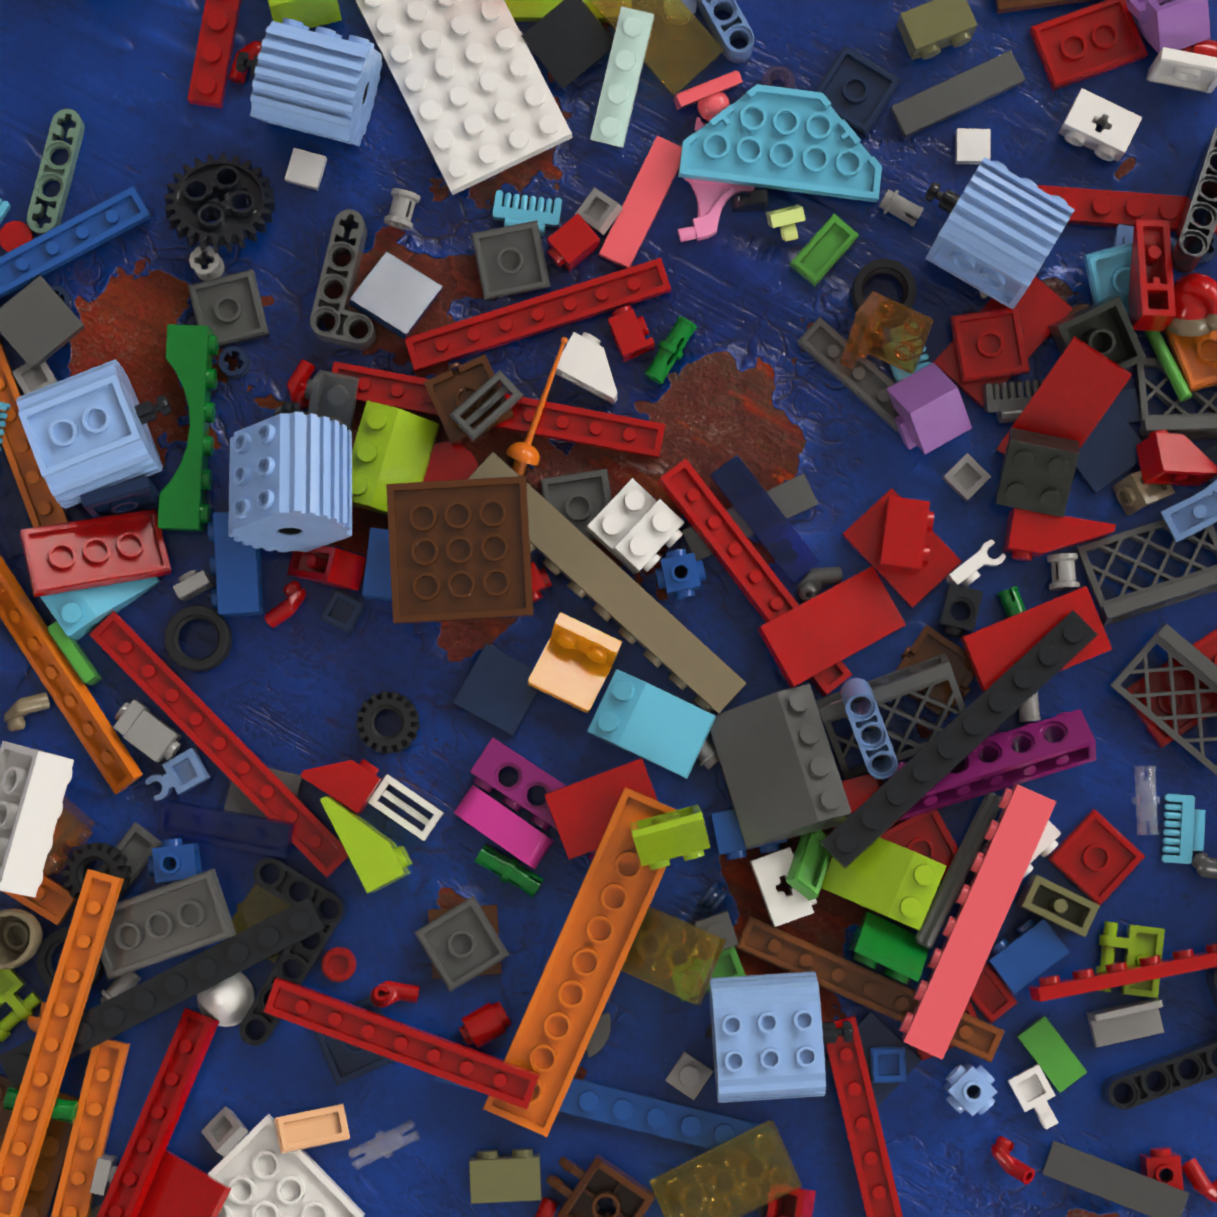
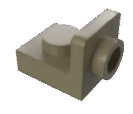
[1113,470,1175,516]

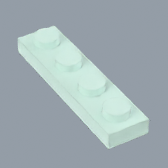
[590,6,655,148]

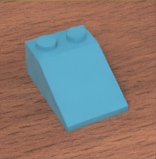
[30,577,161,641]
[587,669,716,779]

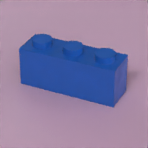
[208,512,264,618]

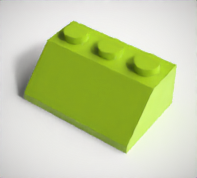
[352,401,440,515]

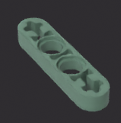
[27,109,85,236]

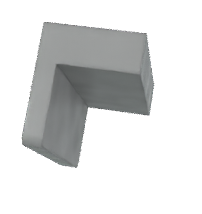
[1086,998,1164,1047]

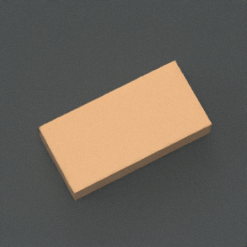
[274,1104,350,1154]

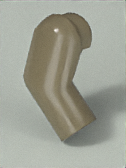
[4,692,50,732]

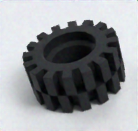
[356,691,420,754]
[63,842,132,899]

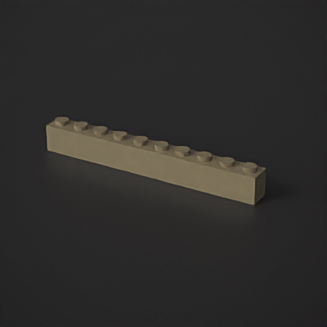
[468,452,746,715]

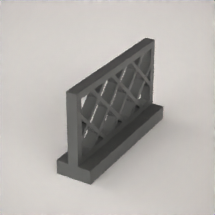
[1135,357,1217,441]
[1076,519,1217,627]
[1110,623,1217,775]
[816,653,966,780]

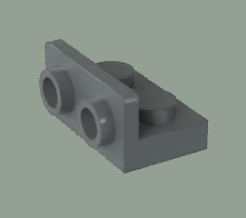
[303,370,360,432]

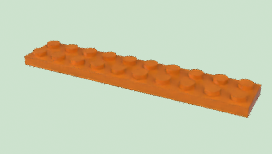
[483,787,677,1137]

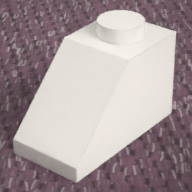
[555,332,617,405]

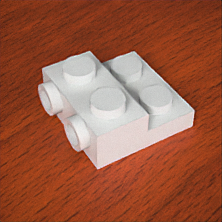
[585,478,685,575]

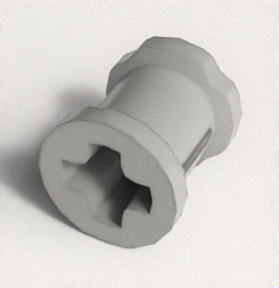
[384,188,421,230]
[189,246,225,281]
[1047,553,1080,591]

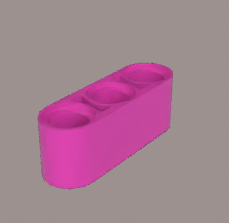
[453,785,554,870]

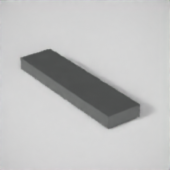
[890,50,1025,138]
[797,317,899,432]
[682,474,819,561]
[1042,1141,1190,1217]

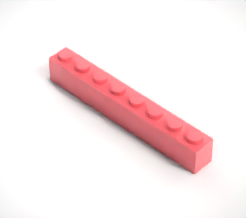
[899,784,1056,1060]

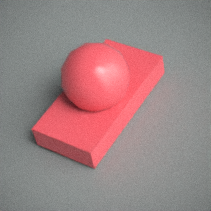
[673,70,743,121]

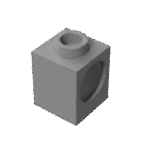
[123,710,182,763]

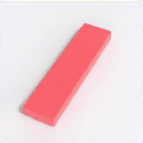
[599,136,681,269]

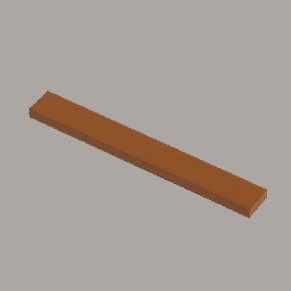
[736,916,1005,1063]

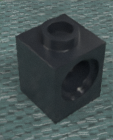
[936,583,983,638]

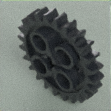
[164,153,275,253]

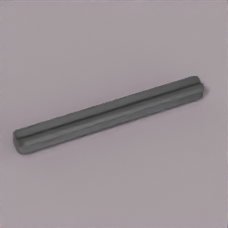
[915,793,1001,949]

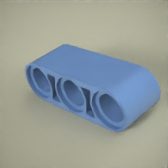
[696,0,754,64]
[841,678,898,779]

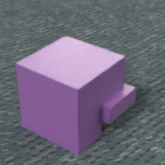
[1126,0,1211,54]
[887,362,972,454]

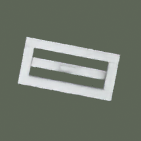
[368,774,444,841]

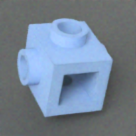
[943,1063,997,1116]

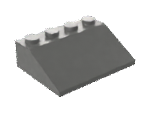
[709,684,852,849]

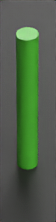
[1144,331,1193,402]

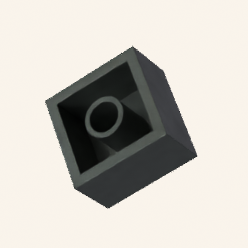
[1048,297,1147,369]
[996,428,1079,518]

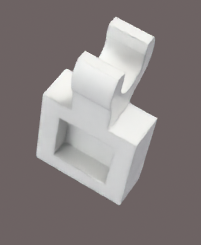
[945,540,1006,587]
[1007,1064,1058,1129]

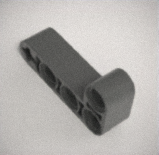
[310,209,376,350]

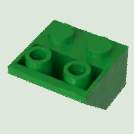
[847,911,929,984]

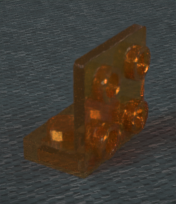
[840,291,934,374]

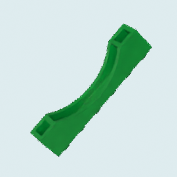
[158,324,219,532]

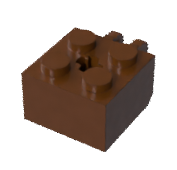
[546,1153,655,1217]

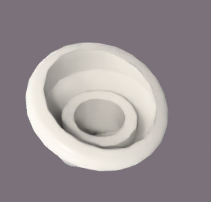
[197,972,255,1027]

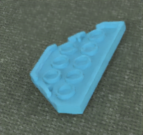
[678,84,882,202]

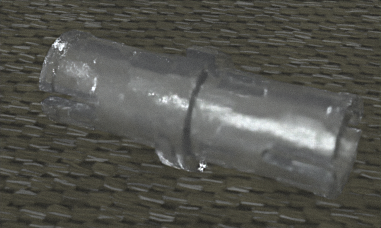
[1132,766,1160,835]
[348,1119,421,1170]

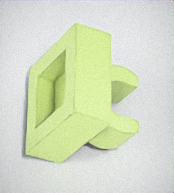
[765,204,806,242]

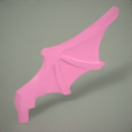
[678,117,754,242]

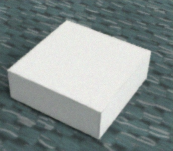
[955,128,991,165]
[285,148,327,191]

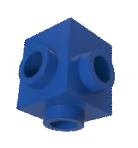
[655,549,706,600]
[148,838,202,885]

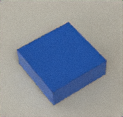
[869,1046,907,1083]

